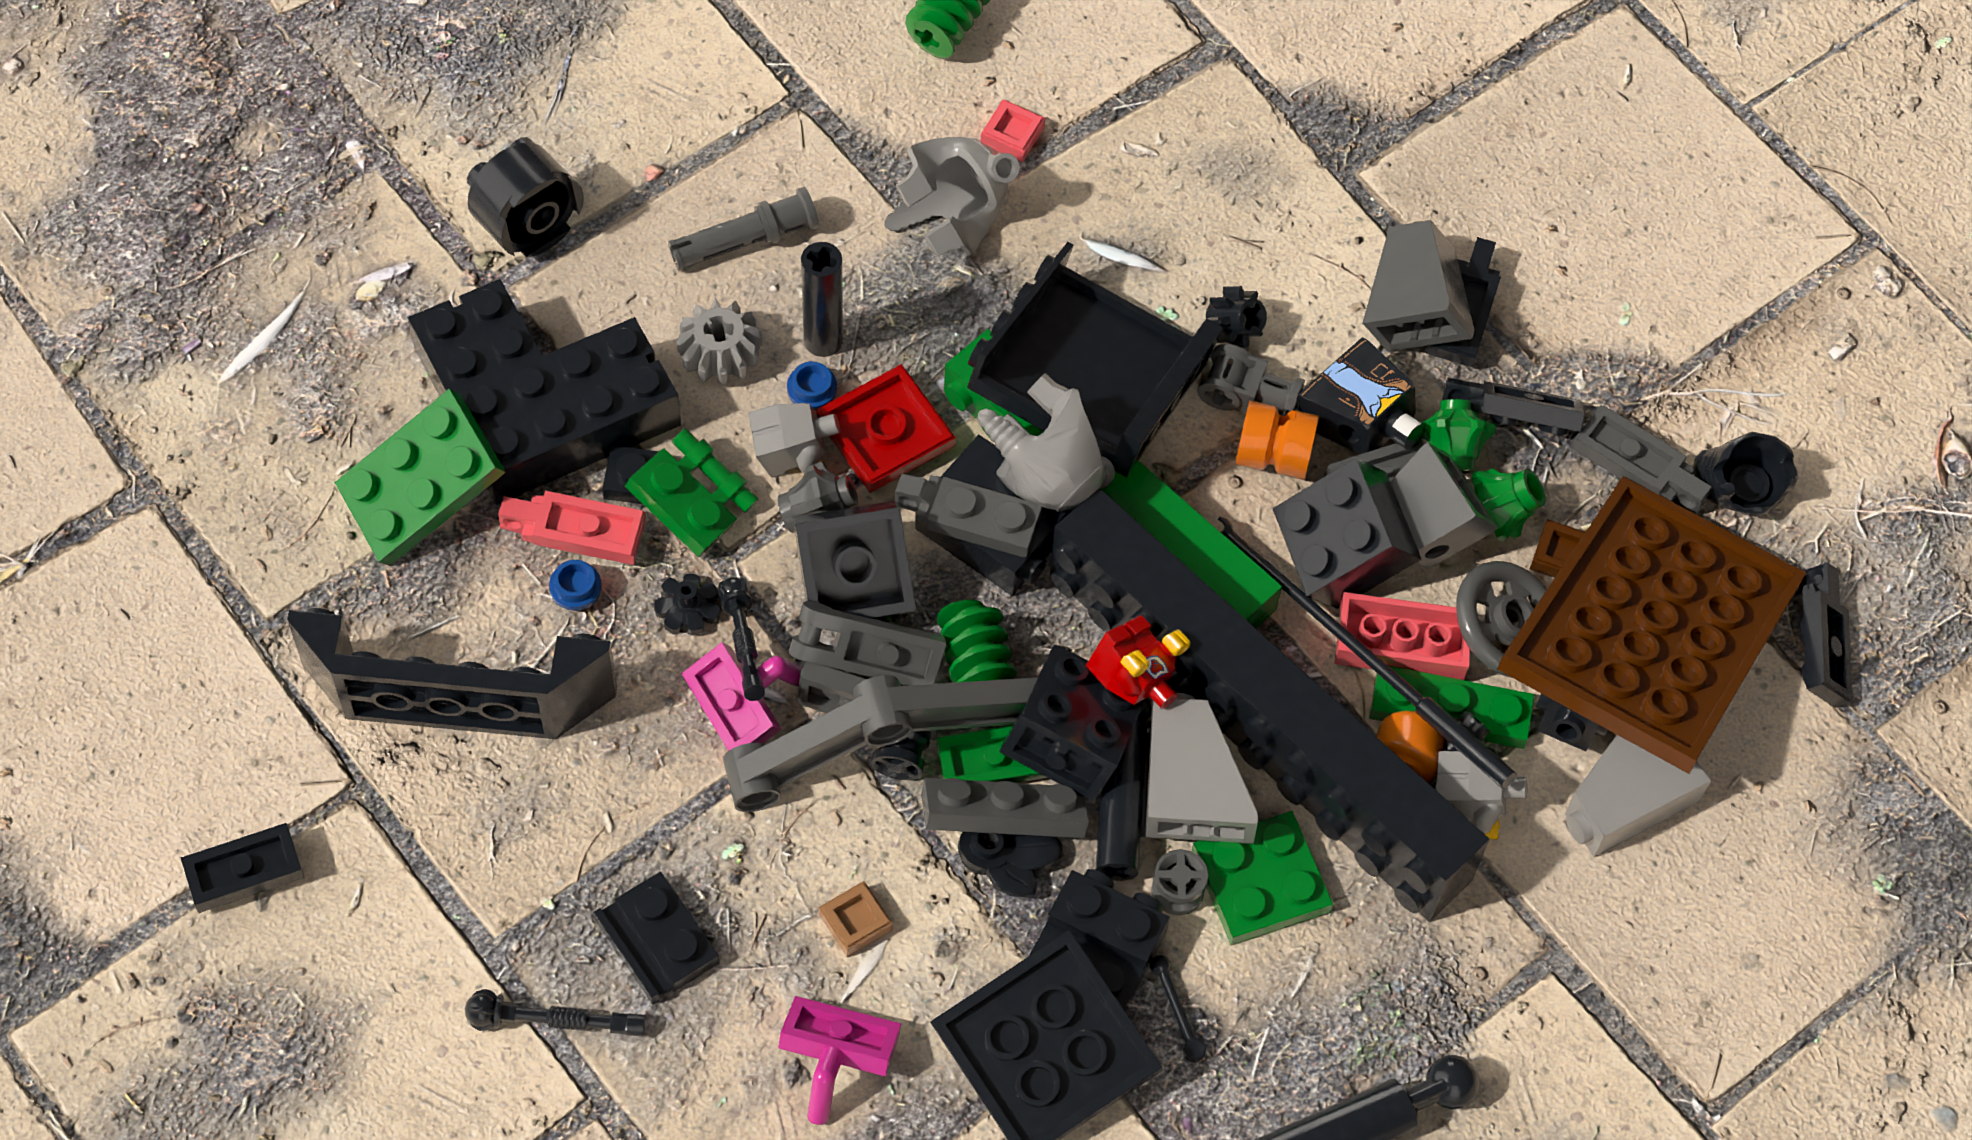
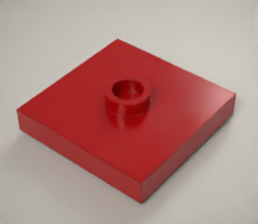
[816,364,956,493]

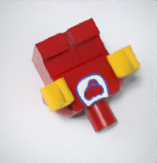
[1086,615,1190,709]

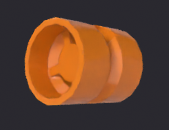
[1235,400,1319,480]

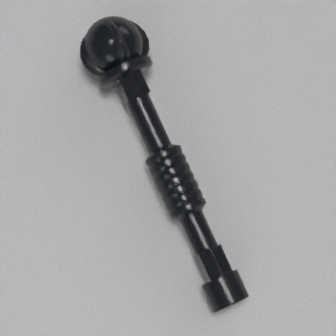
[718,577,765,701]
[465,989,646,1037]

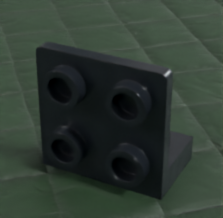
[999,645,1145,802]

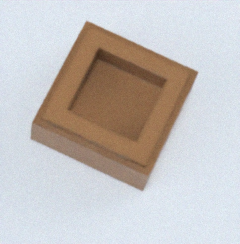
[818,881,893,957]

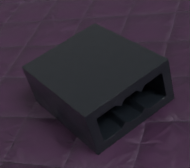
[915,434,1074,597]

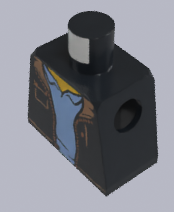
[1298,337,1425,454]

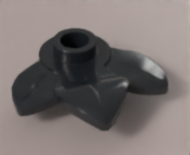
[958,832,1065,897]

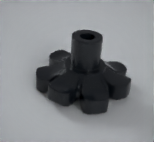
[654,574,721,635]

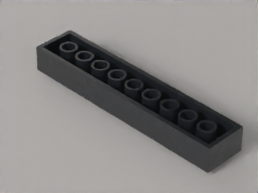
[1050,488,1490,922]

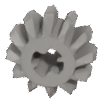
[676,298,762,386]

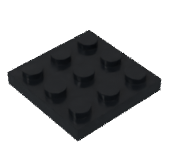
[930,930,1163,1140]

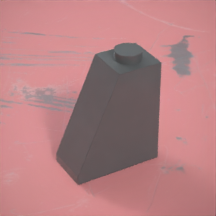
[1362,220,1474,351]

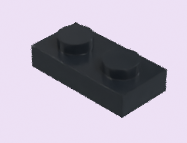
[181,823,304,914]

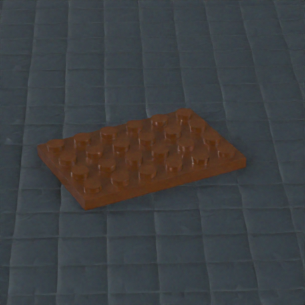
[1497,476,1806,774]

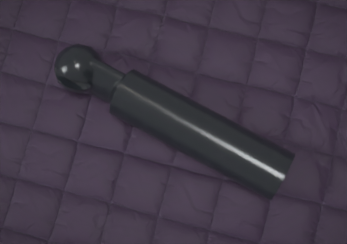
[1255,1055,1480,1140]

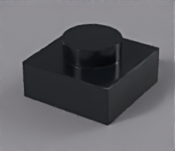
[602,445,659,504]

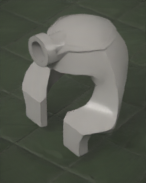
[884,137,1020,257]
[977,373,1115,512]

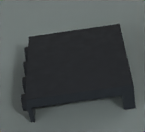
[967,242,1223,478]

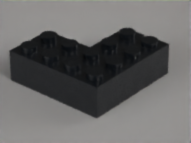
[407,279,681,505]

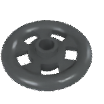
[1456,561,1547,678]

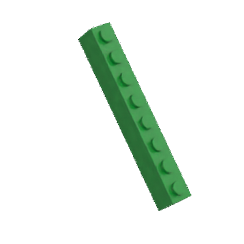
[944,329,1282,628]

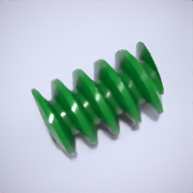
[905,0,990,59]
[937,600,1017,683]

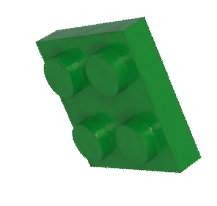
[1191,810,1333,946]

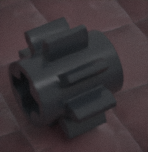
[1206,286,1267,348]

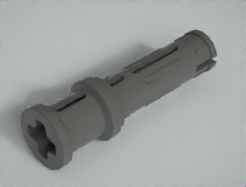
[668,186,819,271]

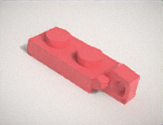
[498,491,646,565]

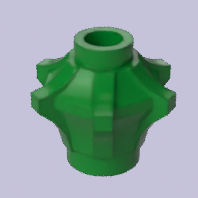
[1421,399,1496,474]
[1471,469,1546,542]

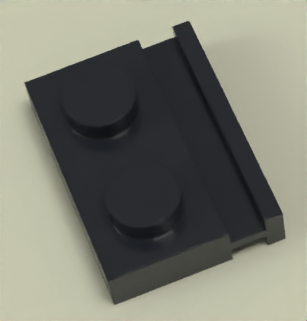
[593,871,720,1005]

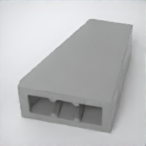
[1146,693,1258,844]
[1565,735,1711,857]

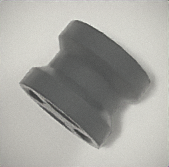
[1151,849,1208,916]

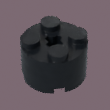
[467,137,584,257]

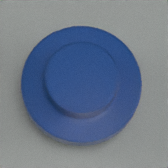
[787,361,837,411]
[549,560,602,611]

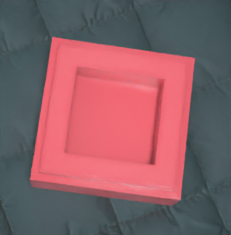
[980,99,1046,162]

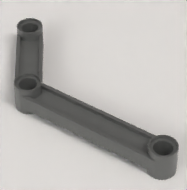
[723,675,1152,812]

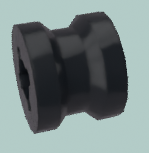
[871,731,931,780]

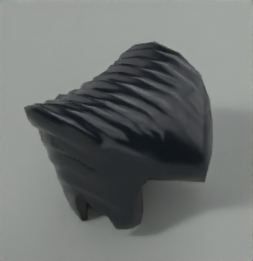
[1693,432,1798,515]

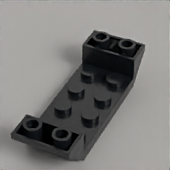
[287,608,617,739]

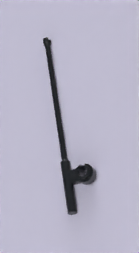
[1218,516,1517,789]

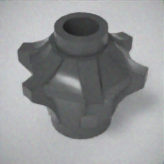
[778,462,858,533]

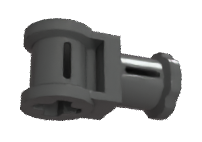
[1197,344,1305,416]

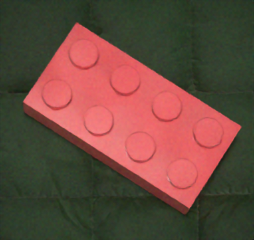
[1334,592,1470,680]

